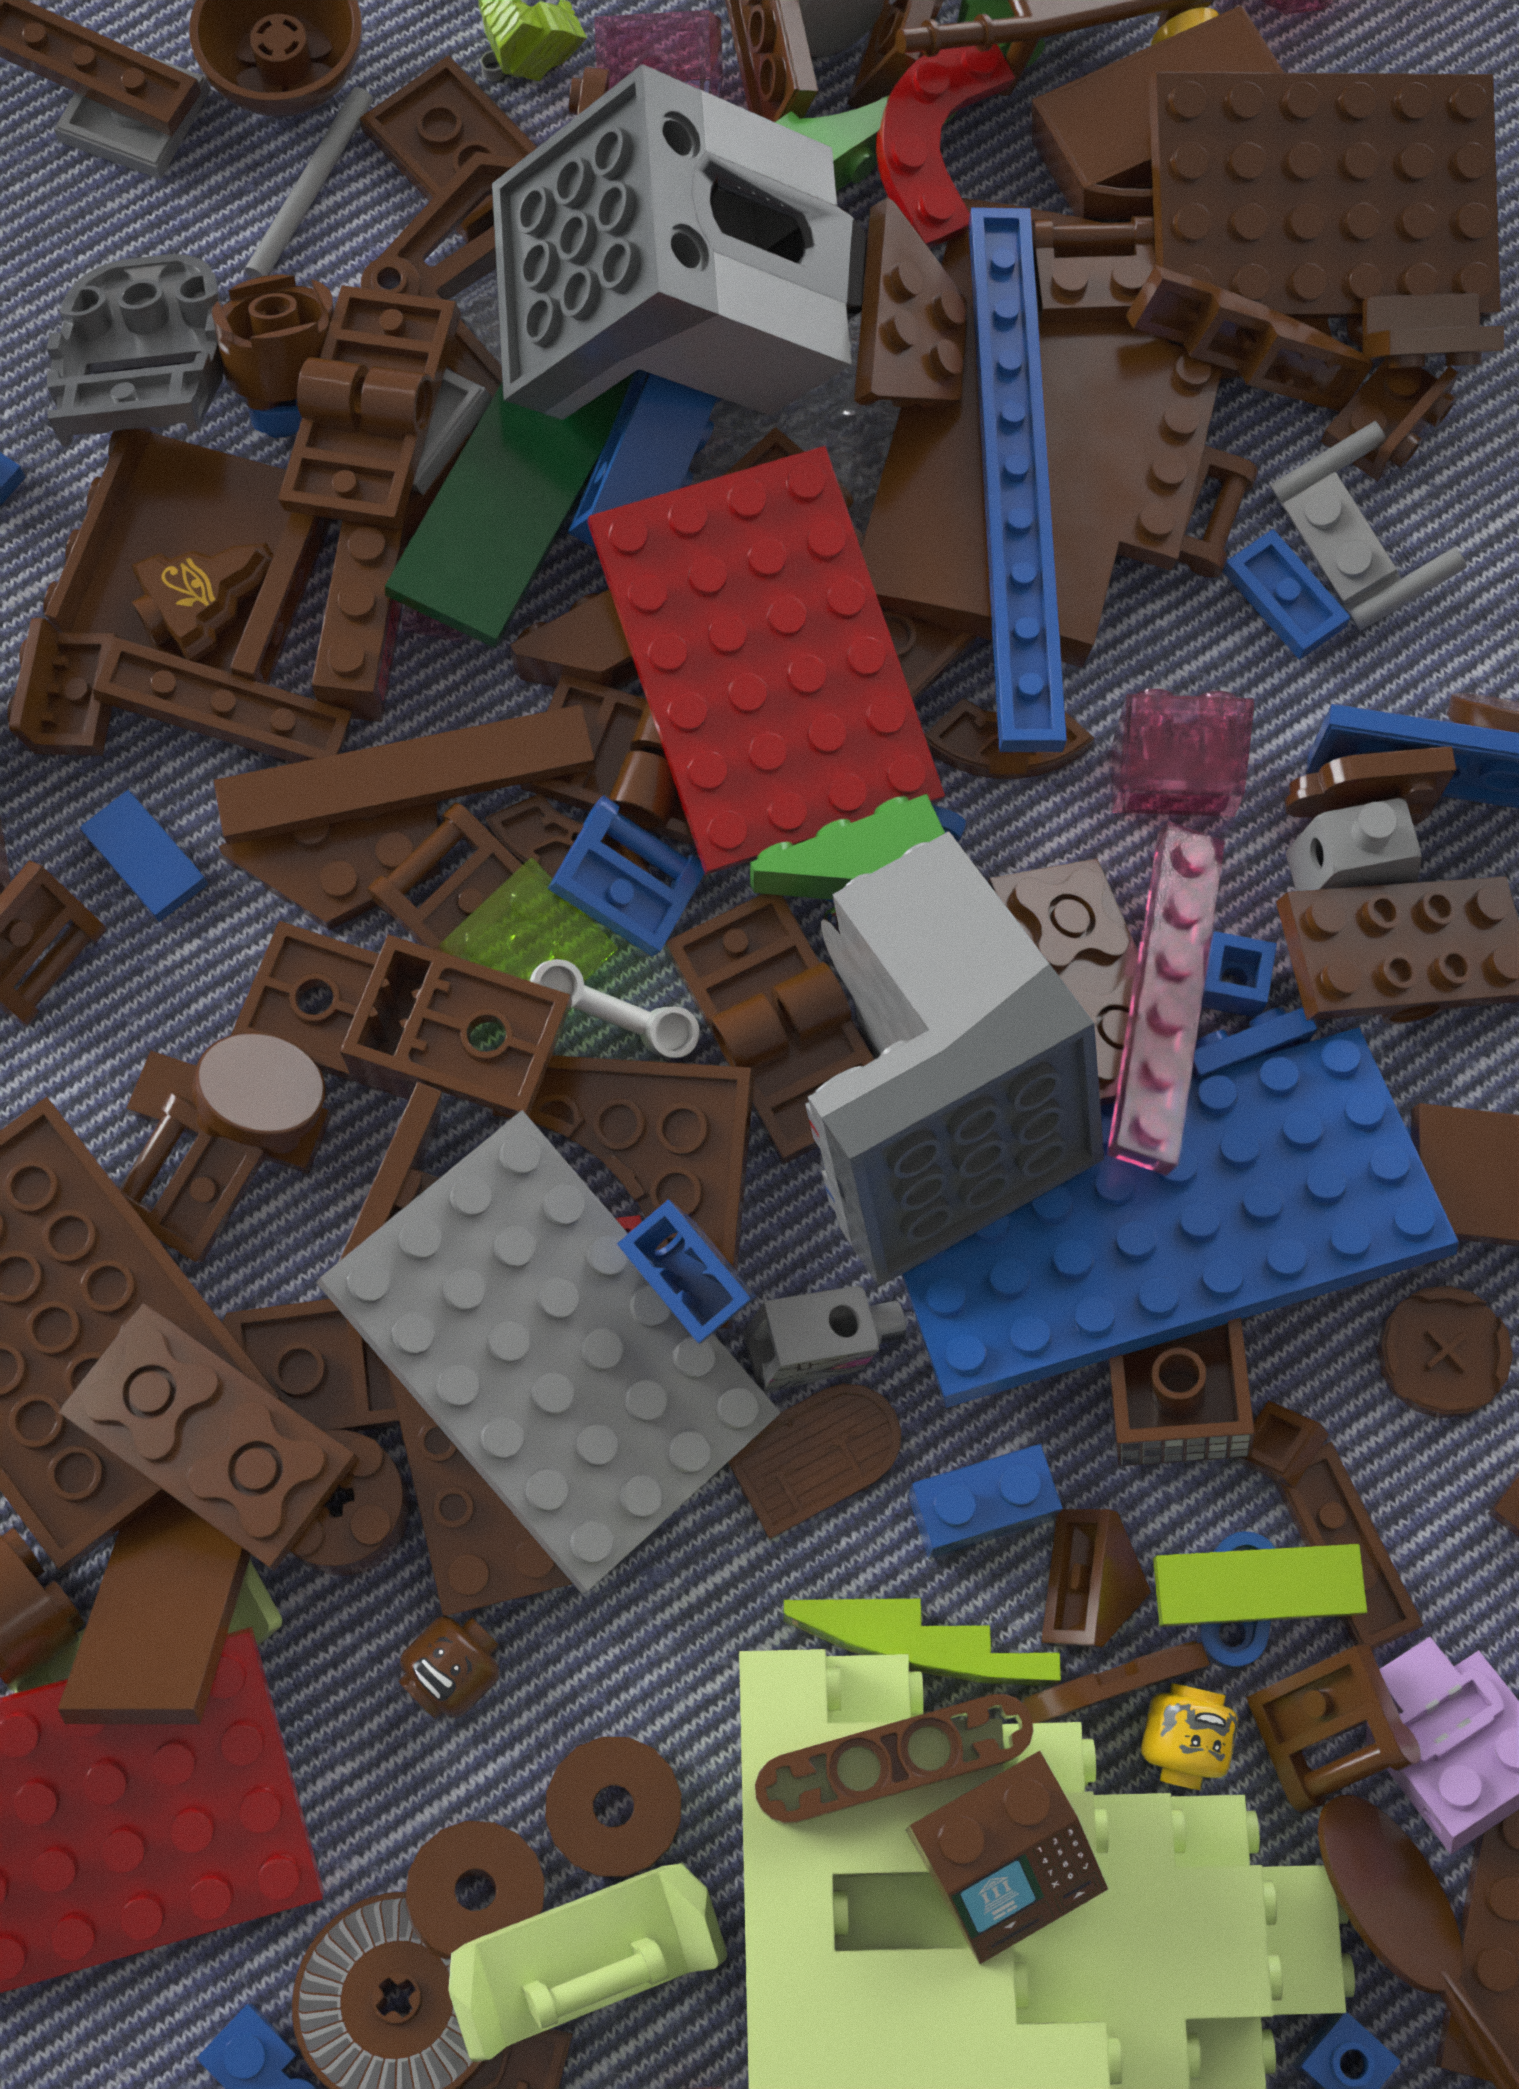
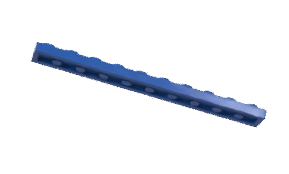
[968,208,1067,752]

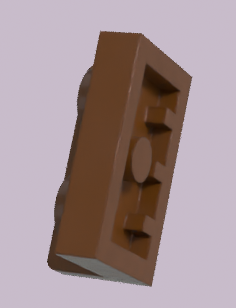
[1321,358,1459,482]

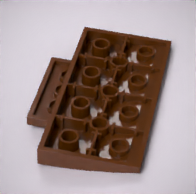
[861,198,1223,668]

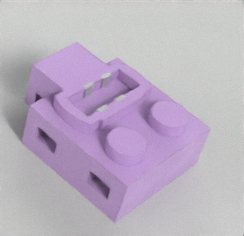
[1366,1637,1519,1854]

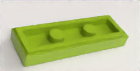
[1153,1544,1367,1627]

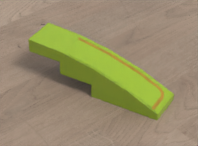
[783,1598,1061,1687]

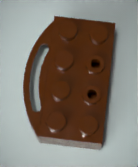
[1032,5,1284,222]

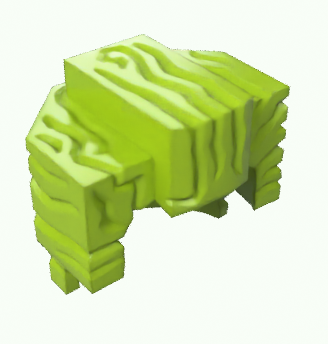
[478,0,587,81]

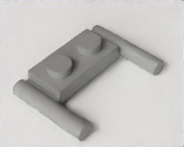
[1270,421,1467,631]

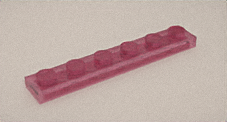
[1107,821,1225,1175]

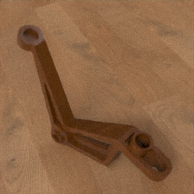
[360,67,610,516]

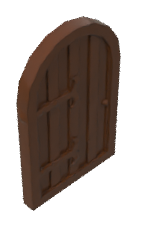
[727,1383,901,1540]

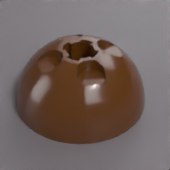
[189,0,362,117]

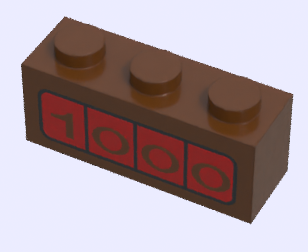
[312,520,408,722]

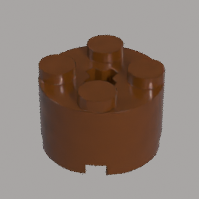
[212,274,334,411]
[290,1430,411,1576]
[0,1528,85,1692]

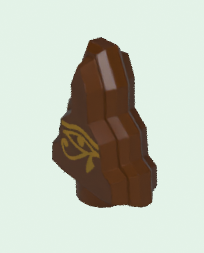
[131,543,274,662]

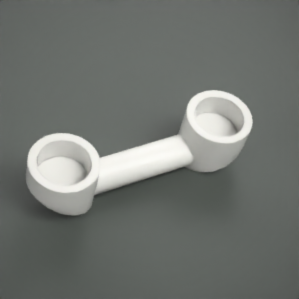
[530,959,700,1058]

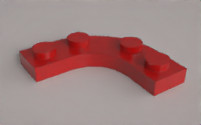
[876,44,1015,249]

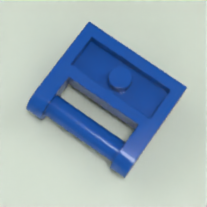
[547,795,705,957]

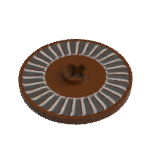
[292,1892,484,2089]

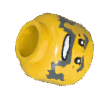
[1141,1683,1238,1790]

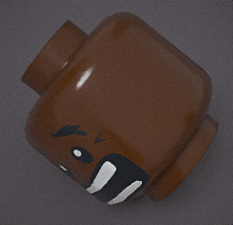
[398,1616,500,1720]

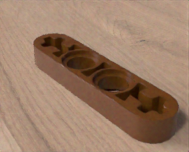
[755,1694,1034,1824]

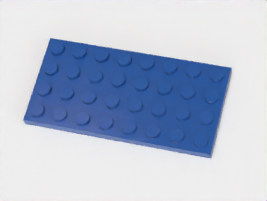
[901,1027,1459,1408]

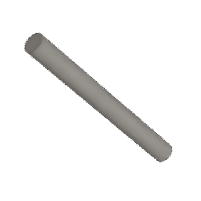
[245,87,373,279]

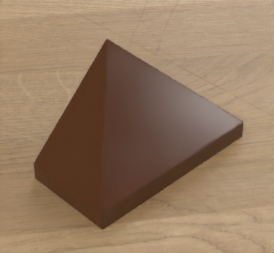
[1041,1509,1151,1647]

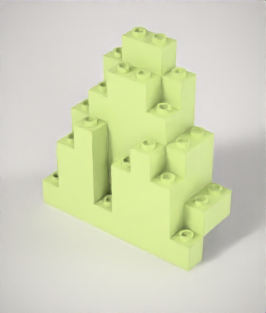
[739,1649,1355,2089]

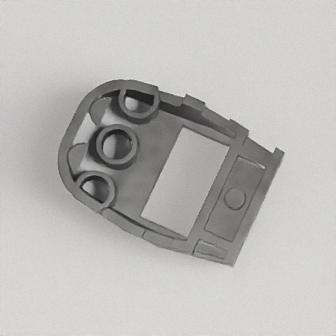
[47,254,223,446]

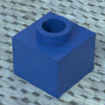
[1197,931,1277,1018]
[1291,2011,1402,2089]

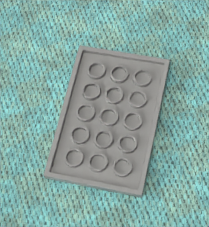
[316,1110,781,1593]

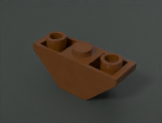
[510,589,639,690]

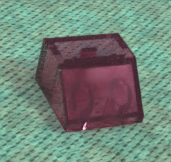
[1112,689,1254,817]

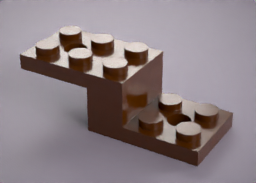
[231,921,572,1117]

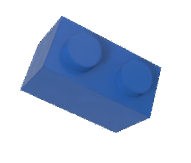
[908,1444,1063,1559]

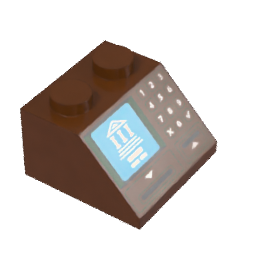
[905,1751,1108,1964]

